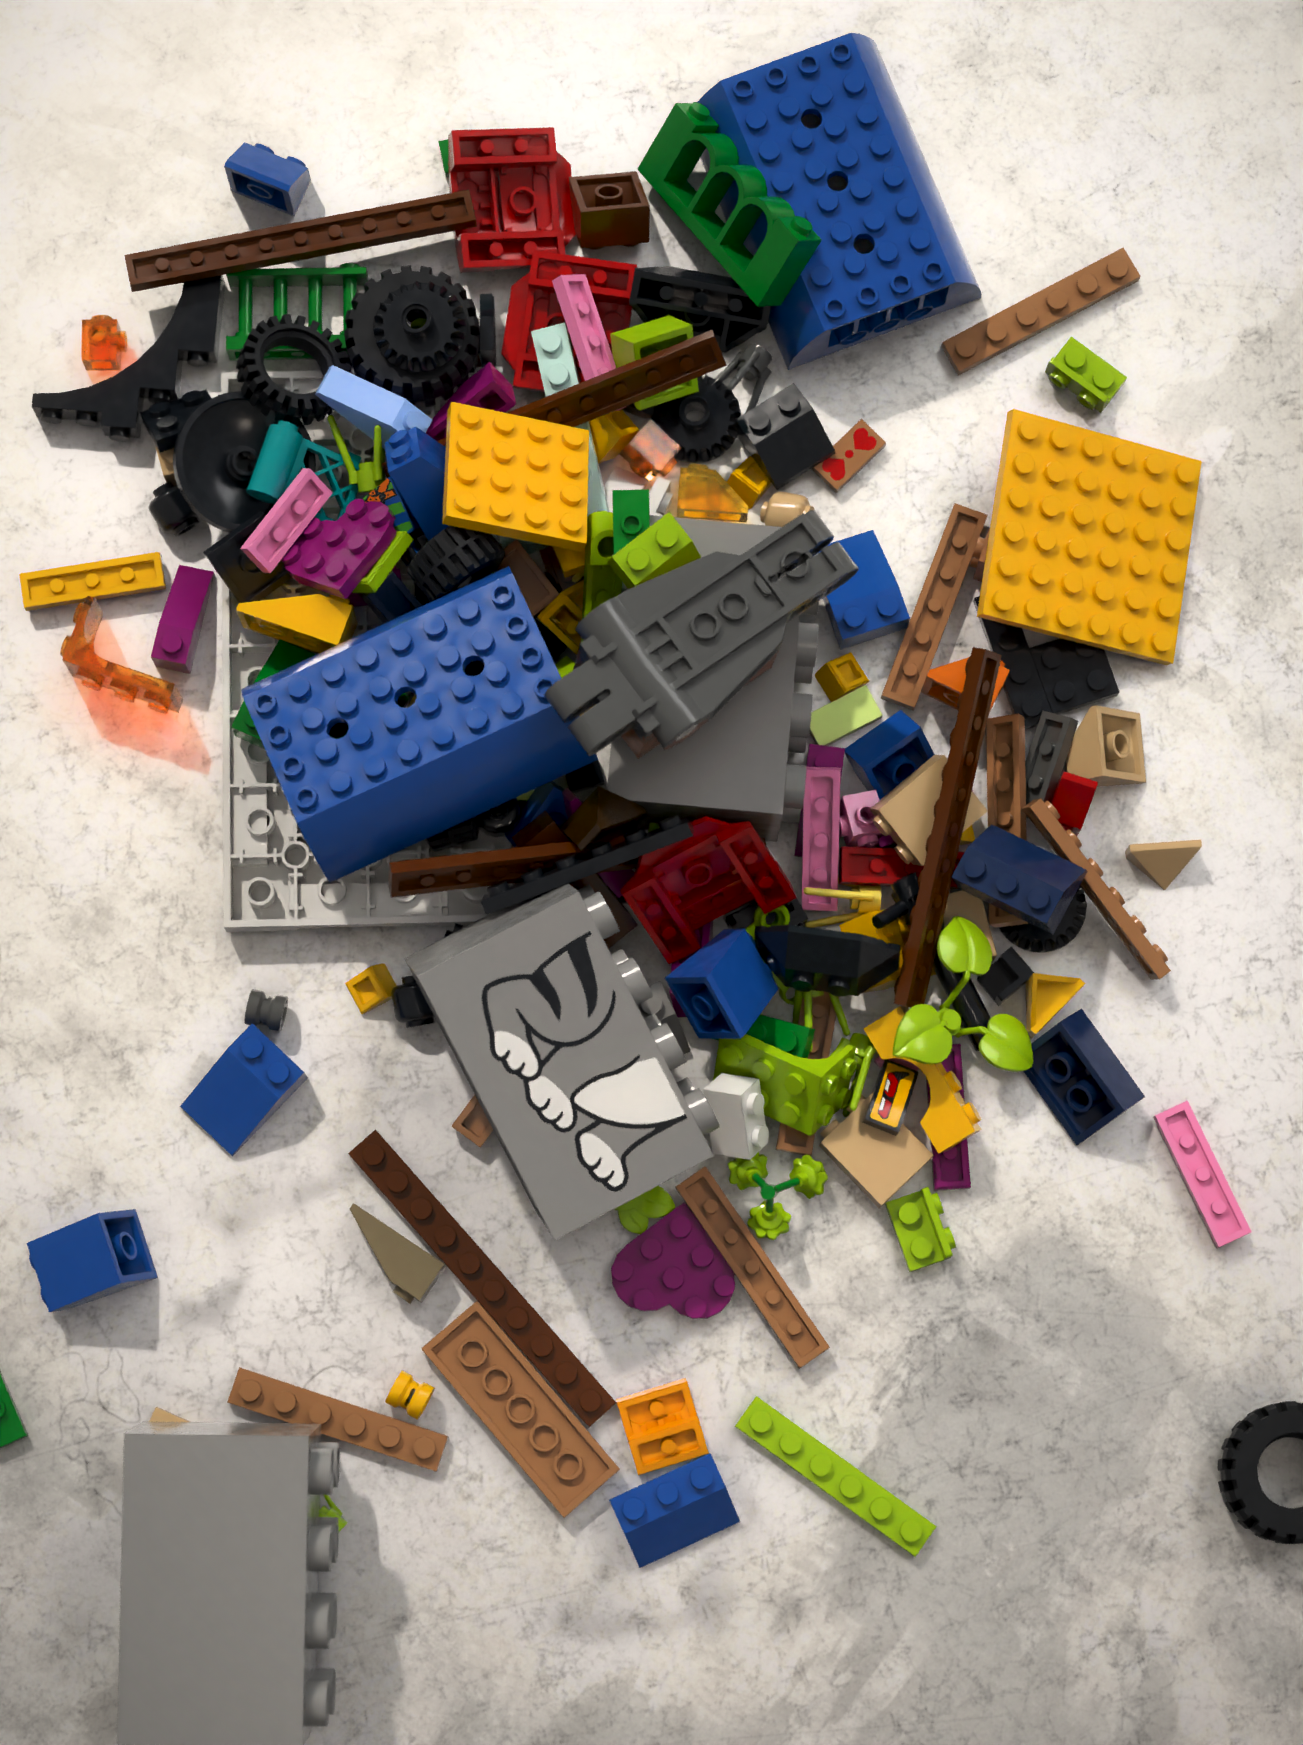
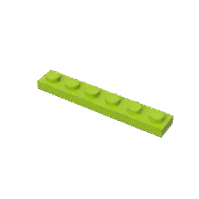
[735,1396,937,1557]

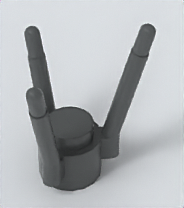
[714,343,772,412]

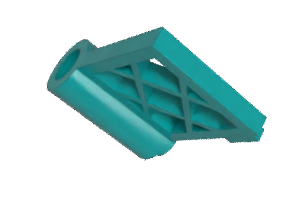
[246,420,361,521]

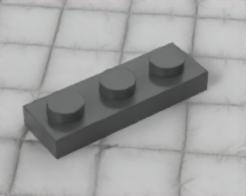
[1025,711,1079,818]

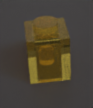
[677,464,748,523]

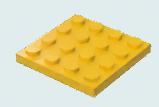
[442,402,589,552]

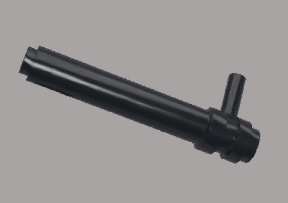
[872,872,991,1051]

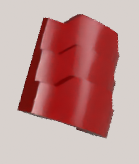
[448,127,576,273]
[501,250,637,392]
[620,816,797,964]

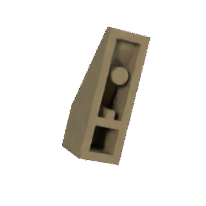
[350,1203,446,1304]

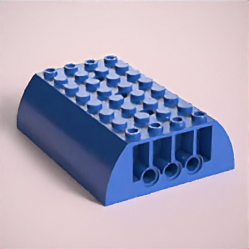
[698,33,982,370]
[241,566,598,883]

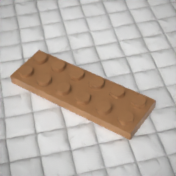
[421,1301,620,1518]

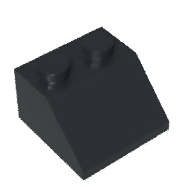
[735,383,835,490]

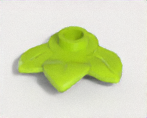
[614,1185,675,1234]

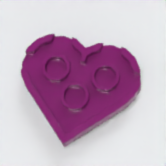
[281,499,397,599]
[611,1202,735,1319]

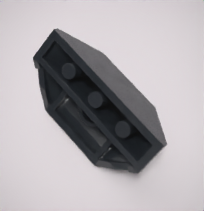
[629,266,771,353]
[754,925,900,997]

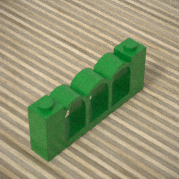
[637,102,822,307]

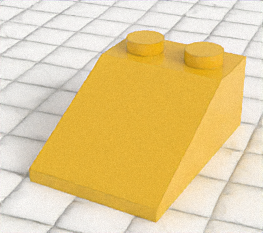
[236,594,358,654]

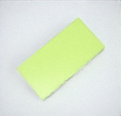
[809,685,883,746]

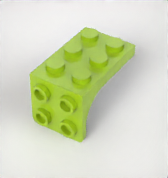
[713,1034,857,1136]

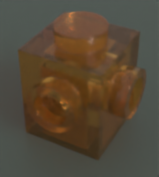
[81,315,128,371]
[619,419,682,482]

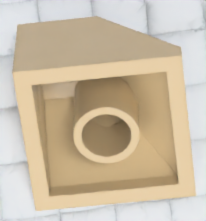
[1066,705,1146,787]

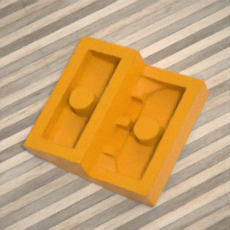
[616,1378,709,1475]

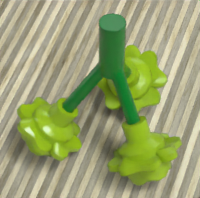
[728,1152,828,1240]

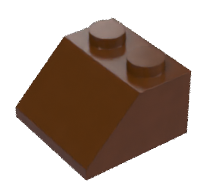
[569,171,650,250]

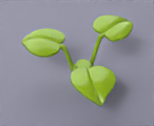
[893,916,1034,1072]

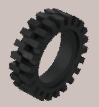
[236,314,351,426]

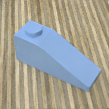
[315,365,432,449]

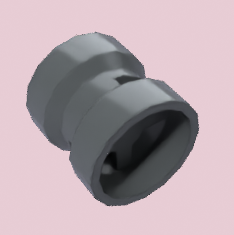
[244,989,288,1032]

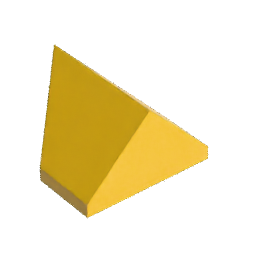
[537,580,584,655]
[1025,973,1085,1039]

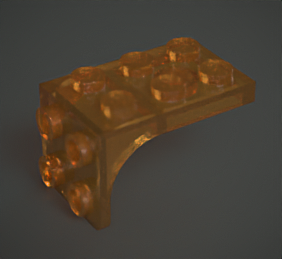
[60,596,183,714]

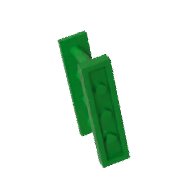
[226,263,369,361]

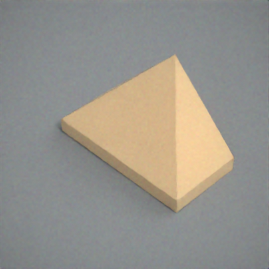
[1125,839,1202,890]

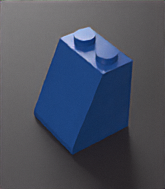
[384,427,449,541]
[665,928,778,1039]
[27,1209,158,1312]

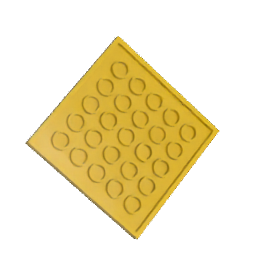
[977,409,1202,665]

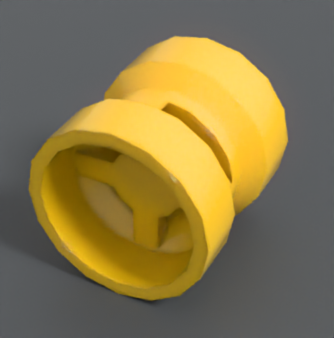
[385,1370,435,1420]

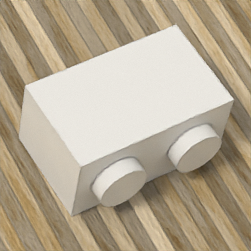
[703,1073,769,1160]

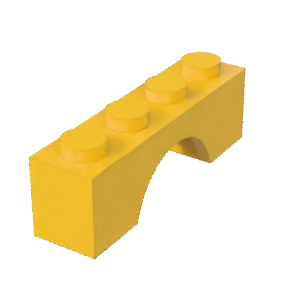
[863,1006,981,1154]

